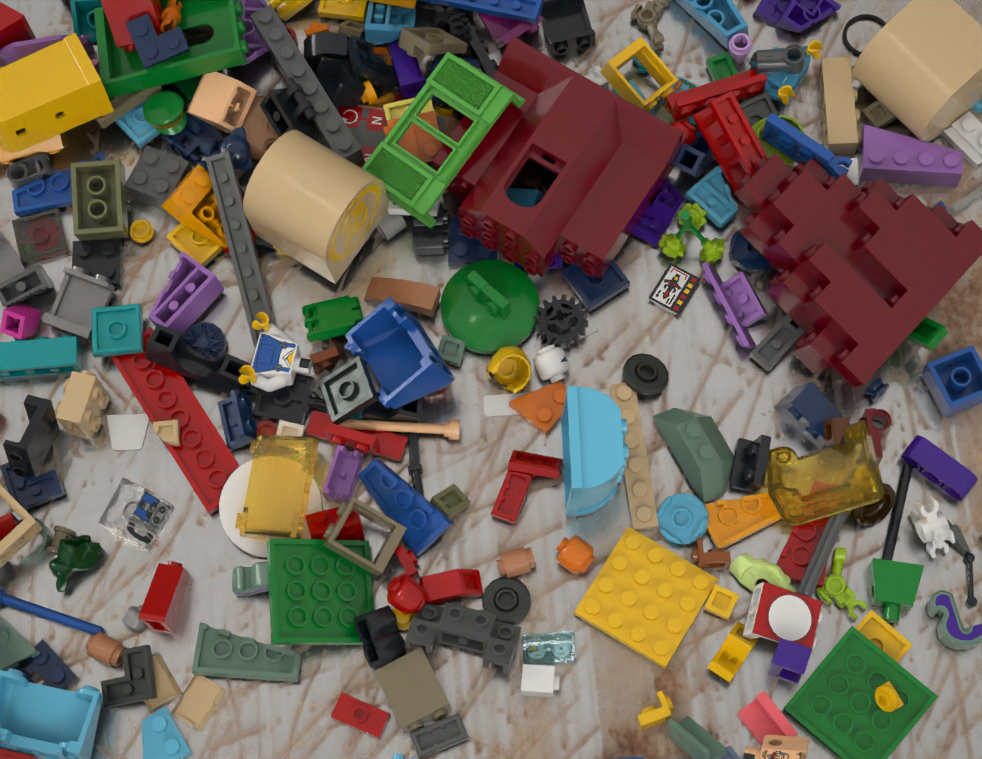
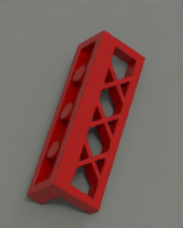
[665,69,768,120]

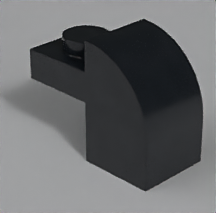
[304,32,347,73]
[362,392,422,423]

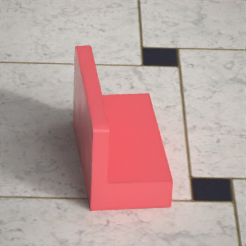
[737,691,798,747]

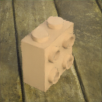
[55,370,109,439]

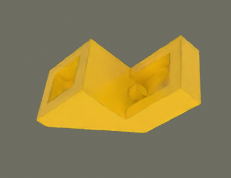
[707,621,759,682]

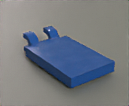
[761,113,853,178]

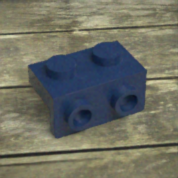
[217,389,258,450]

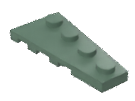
[192,622,301,682]

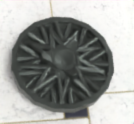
[622,353,669,396]
[482,577,531,625]

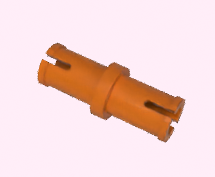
[160,0,182,33]

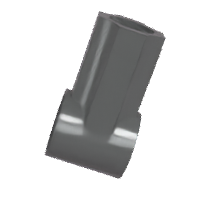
[757,44,805,75]

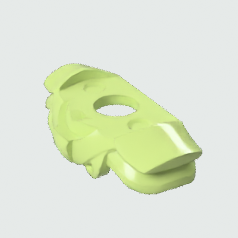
[729,553,797,593]

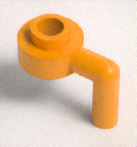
[361,80,395,107]

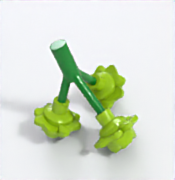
[658,203,725,263]

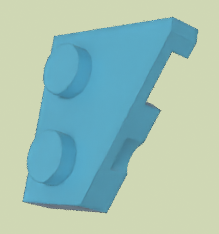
[142,706,192,759]

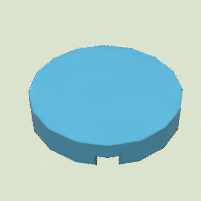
[657,493,709,545]

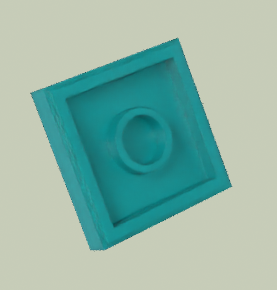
[91,303,144,358]

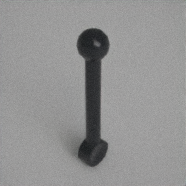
[964,553,977,608]

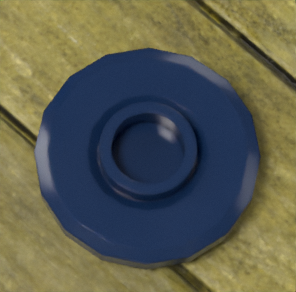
[182,322,227,357]

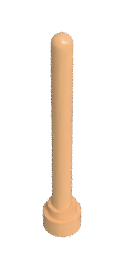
[339,419,460,440]

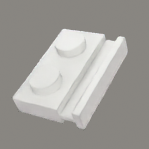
[942,111,982,169]

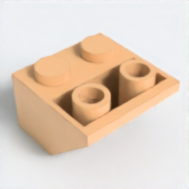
[187,72,257,133]

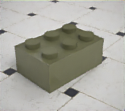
[70,159,128,241]

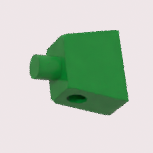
[869,558,924,623]

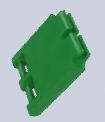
[302,295,363,342]

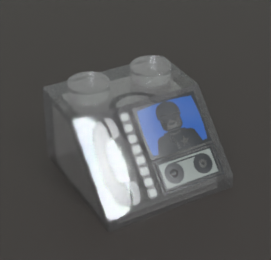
[98,477,174,551]

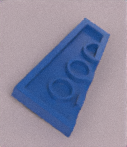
[12,151,106,216]
[358,459,454,556]

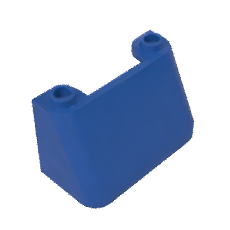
[345,296,455,409]

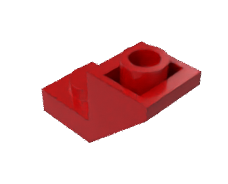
[419,569,483,604]

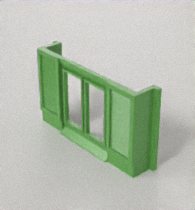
[362,52,526,229]

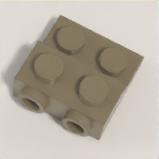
[398,27,468,57]

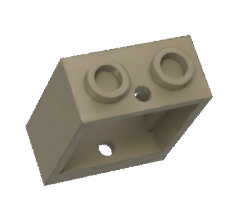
[323,497,407,576]

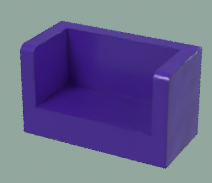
[768,638,812,684]

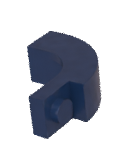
[672,130,714,178]

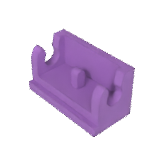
[322,445,365,504]

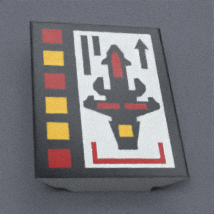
[649,263,701,315]

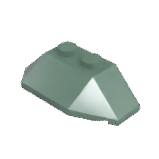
[653,408,734,503]

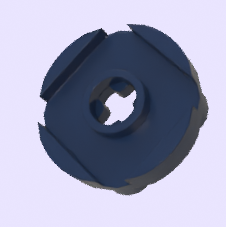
[729,229,772,273]

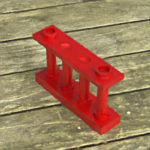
[692,91,768,201]

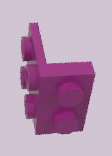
[477,12,544,48]

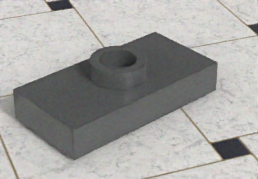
[409,713,469,759]

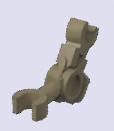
[630,0,671,51]

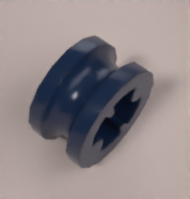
[864,377,890,402]

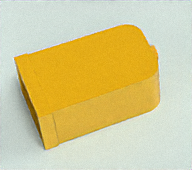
[0,33,114,153]

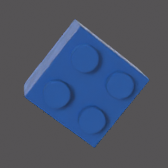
[921,345,982,418]

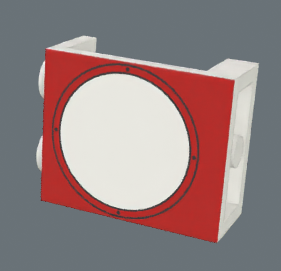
[743,582,823,650]

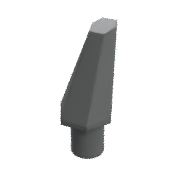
[946,518,970,556]

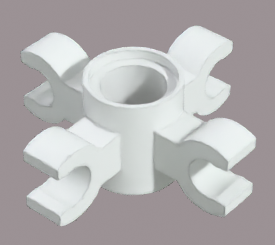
[910,496,955,558]

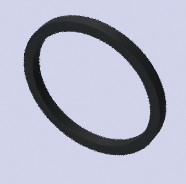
[843,14,886,56]

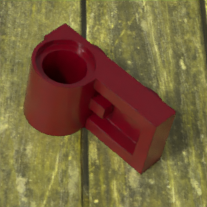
[859,408,892,465]

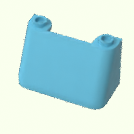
[0,669,103,759]

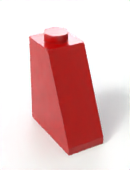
[139,561,189,634]

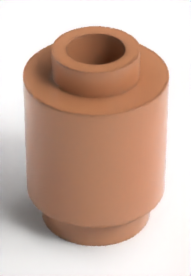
[496,546,536,578]
[86,632,127,667]

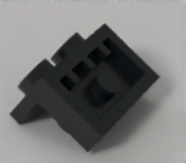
[729,435,771,493]

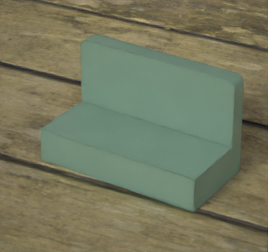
[667,715,727,759]

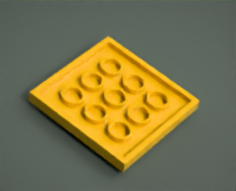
[574,526,718,669]

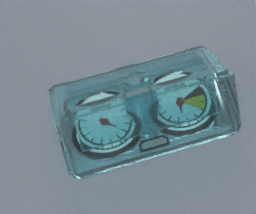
[522,631,576,665]

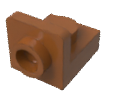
[691,538,731,570]

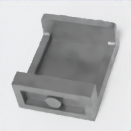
[42,265,115,341]

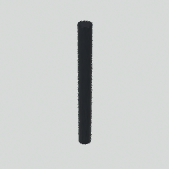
[882,464,913,561]

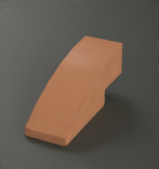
[364,277,441,317]

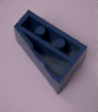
[774,382,863,462]

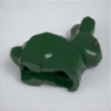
[49,535,103,592]

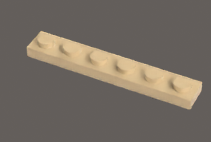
[609,382,659,531]

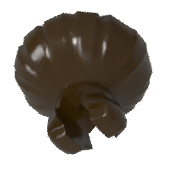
[852,480,896,526]

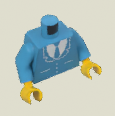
[749,40,824,105]

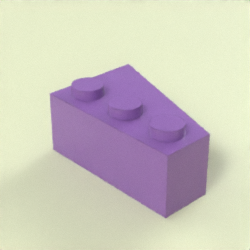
[148,251,224,335]

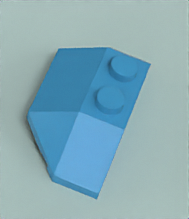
[365,1,416,45]

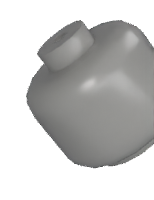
[122,605,147,633]

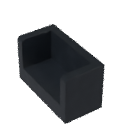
[314,57,366,107]

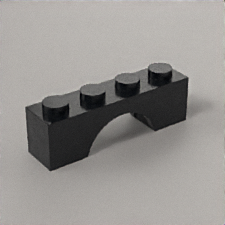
[144,324,251,395]

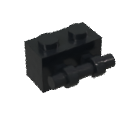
[260,77,316,137]

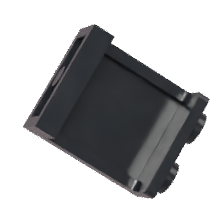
[540,0,596,56]
[3,395,59,477]

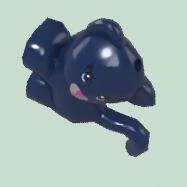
[195,127,253,200]

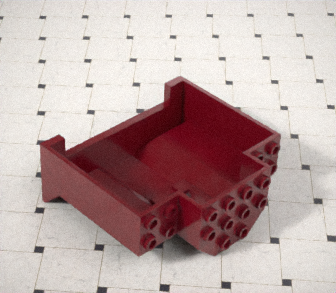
[433,36,683,279]

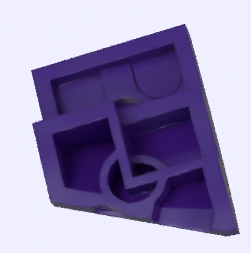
[753,0,841,33]
[631,179,685,247]

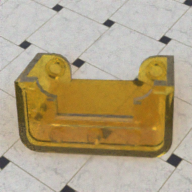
[767,420,884,526]
[235,434,319,541]

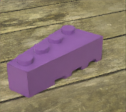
[859,124,963,187]

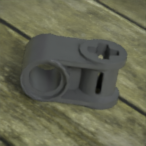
[6,152,56,190]

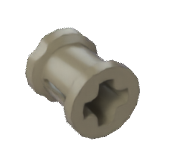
[46,526,77,556]

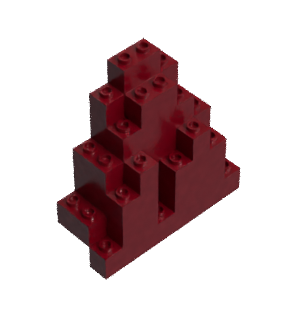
[735,153,982,388]

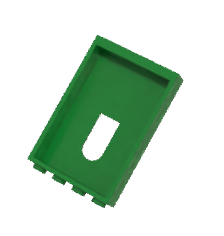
[94,0,249,98]

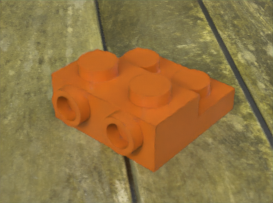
[383,110,443,163]

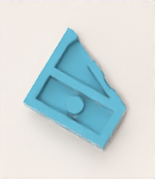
[685,166,738,229]

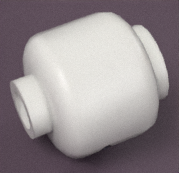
[533,344,570,383]

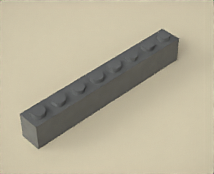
[250,4,365,166]

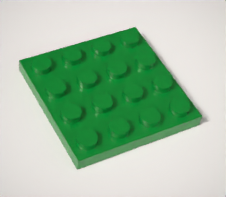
[266,538,374,645]
[783,626,938,759]

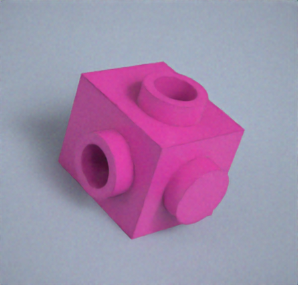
[0,303,41,340]

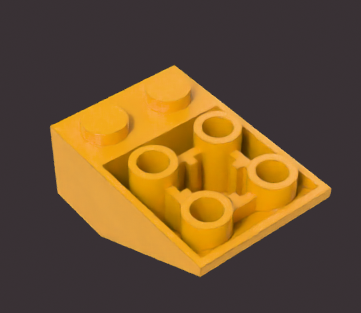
[161,164,228,248]

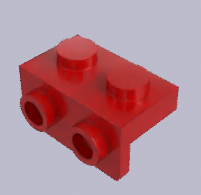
[305,507,365,541]

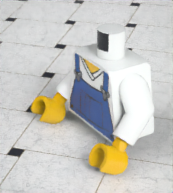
[238,312,312,392]

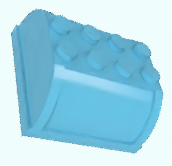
[561,386,629,517]

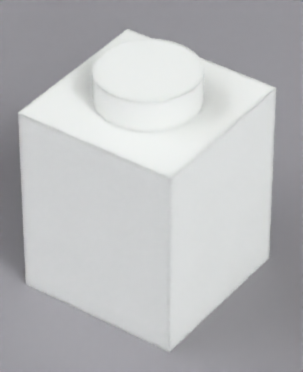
[521,664,560,698]

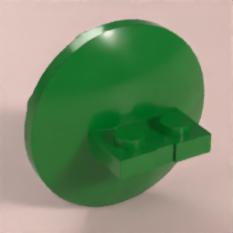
[440,260,540,354]

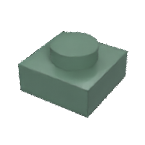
[437,335,466,367]

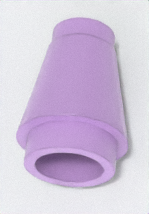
[729,33,752,64]

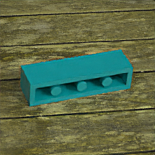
[0,334,83,379]

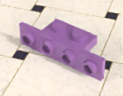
[702,261,768,350]

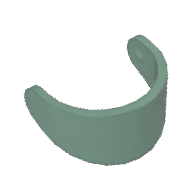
[20,518,53,564]

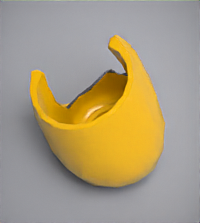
[485,346,531,394]

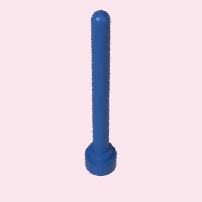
[0,586,104,635]

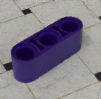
[901,435,978,501]

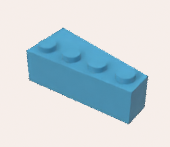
[675,0,748,49]

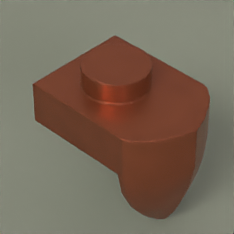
[310,337,347,373]

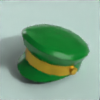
[143,91,187,135]

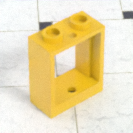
[600,37,678,112]

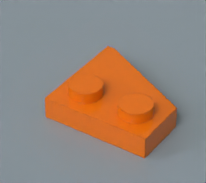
[509,381,567,436]

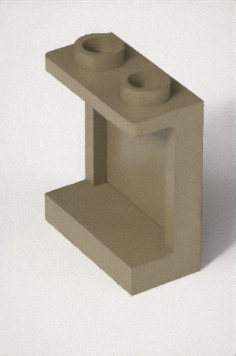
[374,647,451,733]

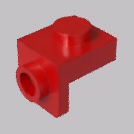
[394,544,420,581]

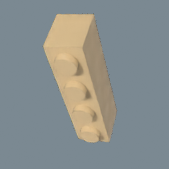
[819,57,862,155]

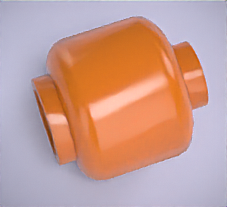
[556,535,596,574]

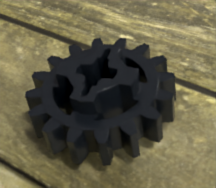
[534,294,588,348]

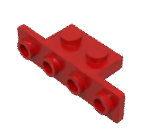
[305,410,408,462]

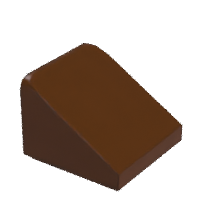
[823,417,850,446]

